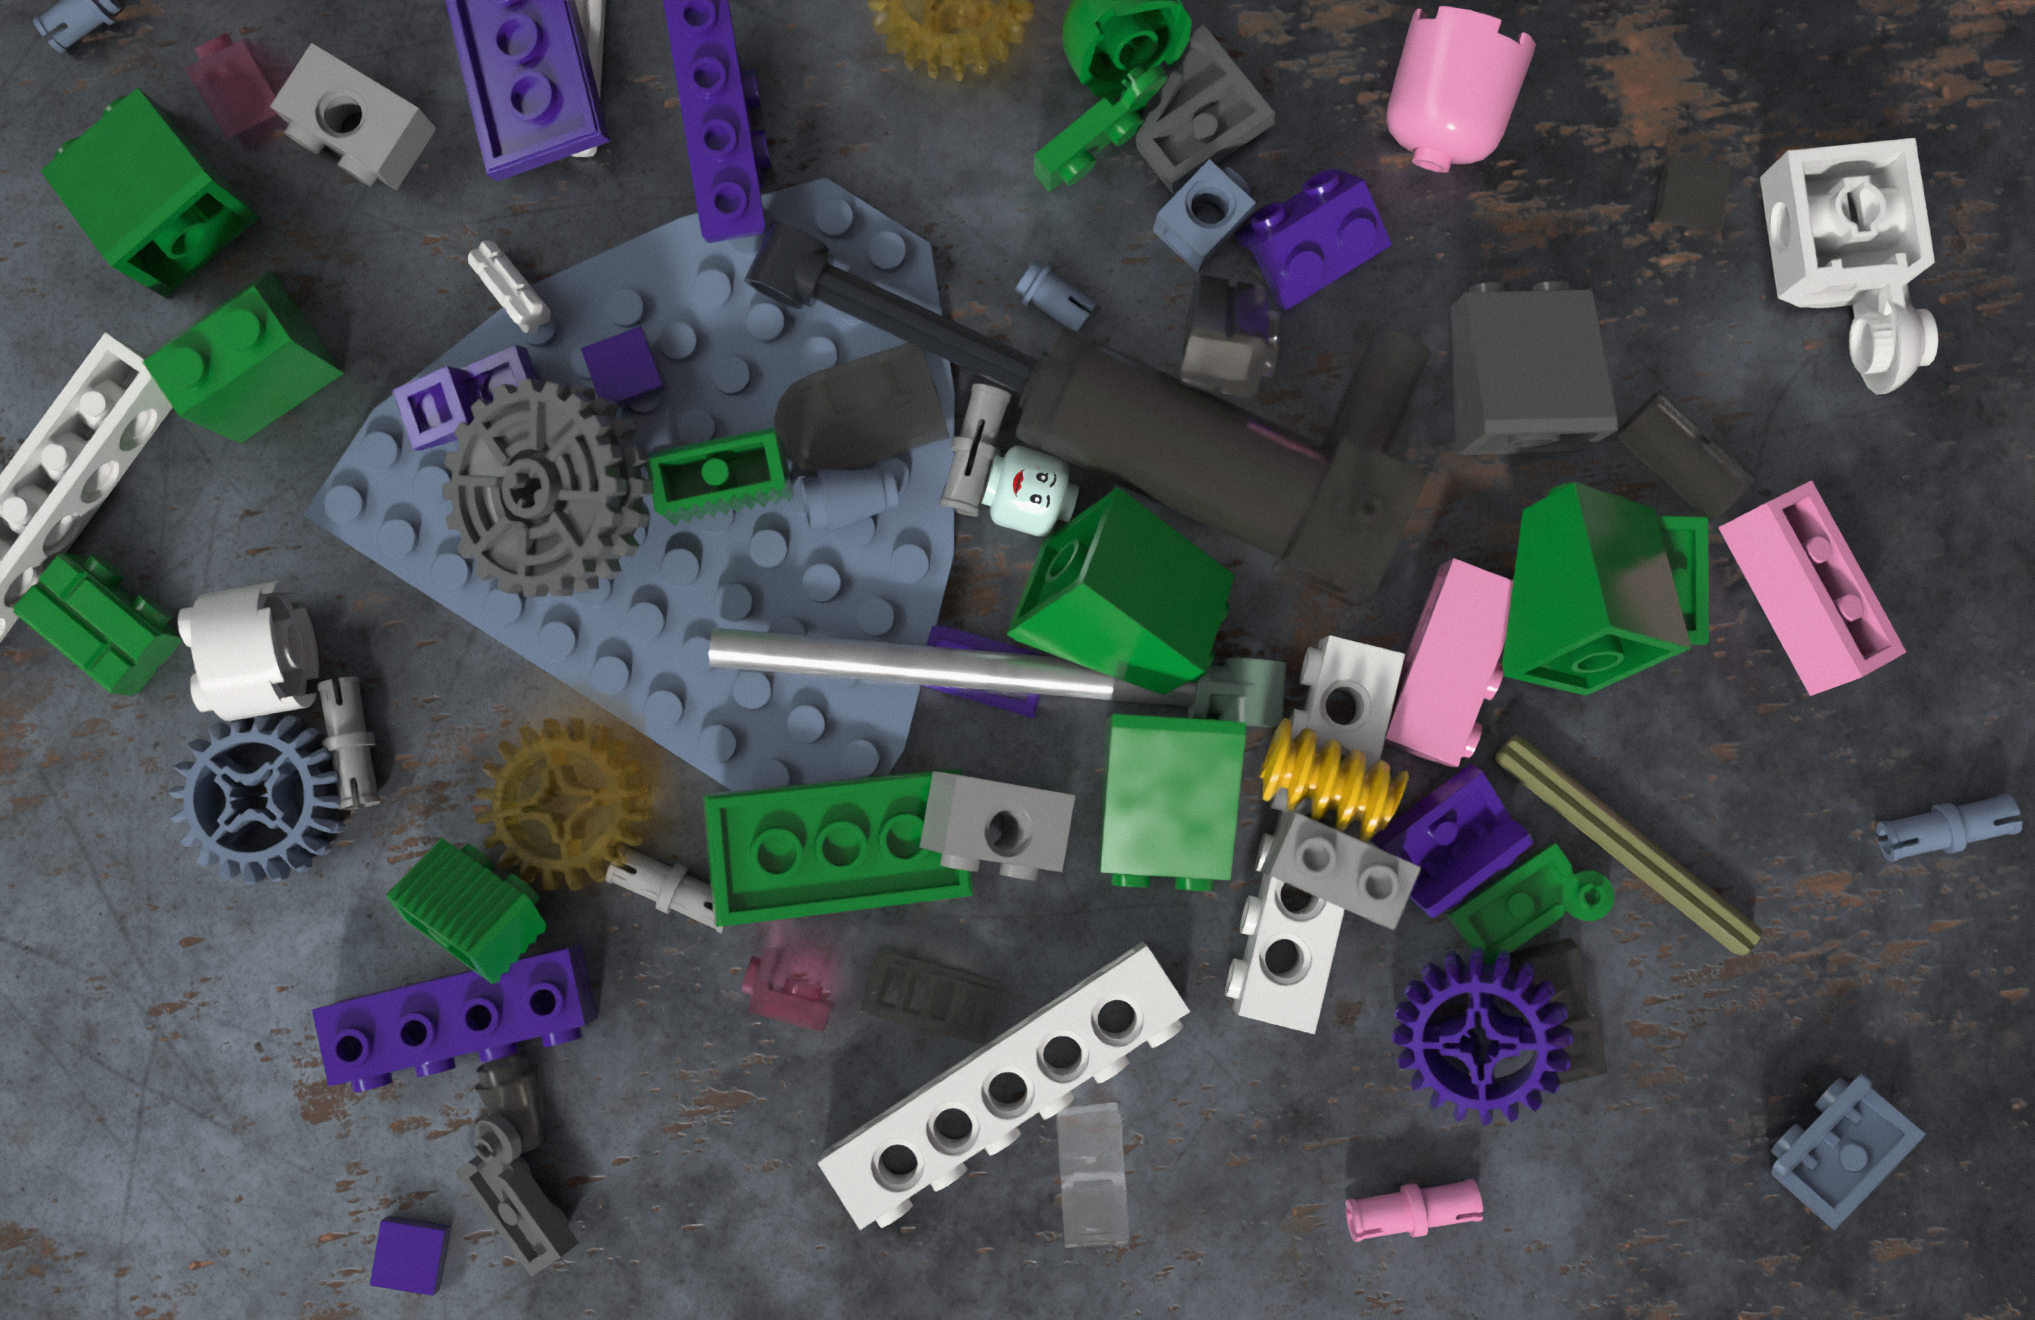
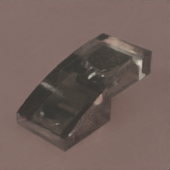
[1510,938,1608,1085]

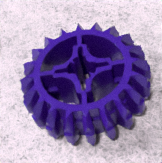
[1392,947,1574,1126]

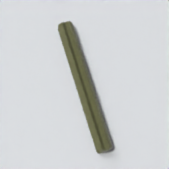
[1495,735,1762,956]

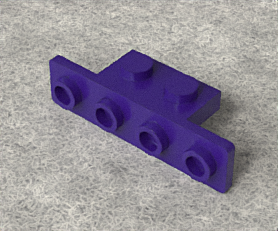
[663,0,772,243]

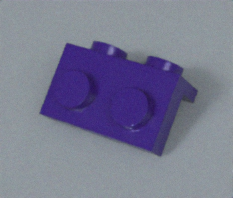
[1235,169,1392,310]
[1370,763,1534,918]

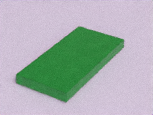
[703,767,973,927]

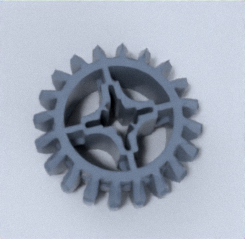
[167,713,346,884]

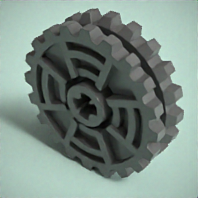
[442,379,653,597]

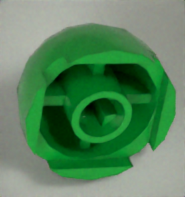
[1062,0,1192,98]

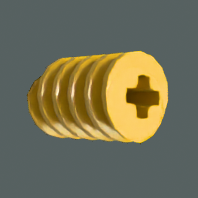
[1259,718,1409,844]

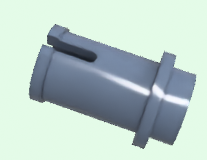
[33,0,122,53]
[1015,259,1099,335]

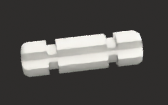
[468,240,551,334]

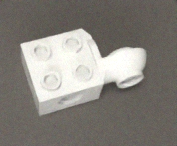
[1760,138,1938,395]

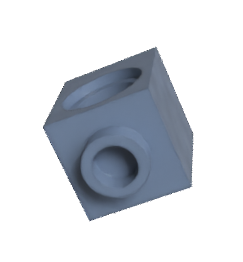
[1153,159,1256,273]

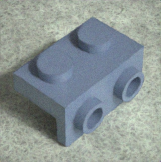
[1770,1073,1925,1231]

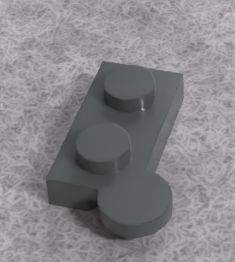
[456,1113,579,1277]

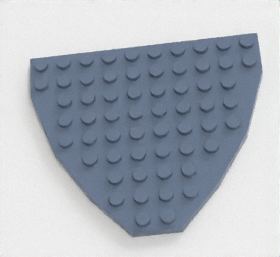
[303,177,955,791]

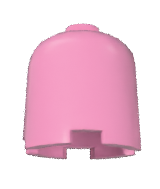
[1386,6,1536,173]

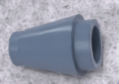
[800,469,899,533]

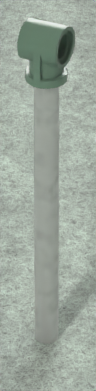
[709,628,1287,727]

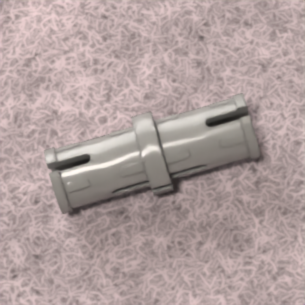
[939,384,1011,517]
[317,677,381,810]
[605,843,727,934]

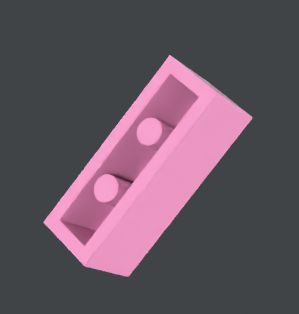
[1718,480,1907,696]
[1384,558,1513,767]

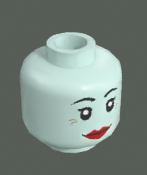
[981,446,1079,537]

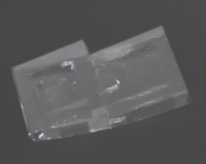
[1056,1102,1129,1248]

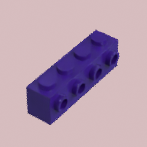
[312,943,598,1093]

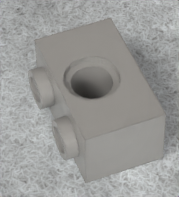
[270,43,437,191]
[920,771,1075,881]
[1260,812,1421,930]

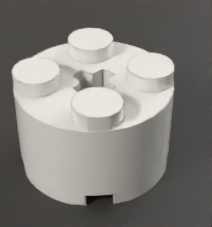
[178,580,319,721]

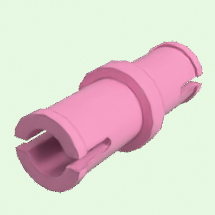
[1345,1178,1483,1242]

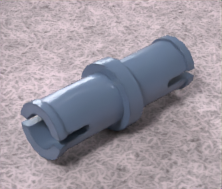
[1876,793,2022,862]

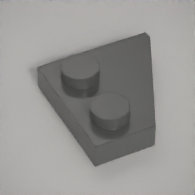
[1136,25,1275,194]

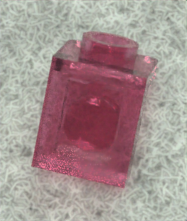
[184,32,278,139]
[741,945,835,1032]

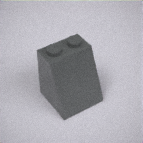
[1451,281,1618,455]

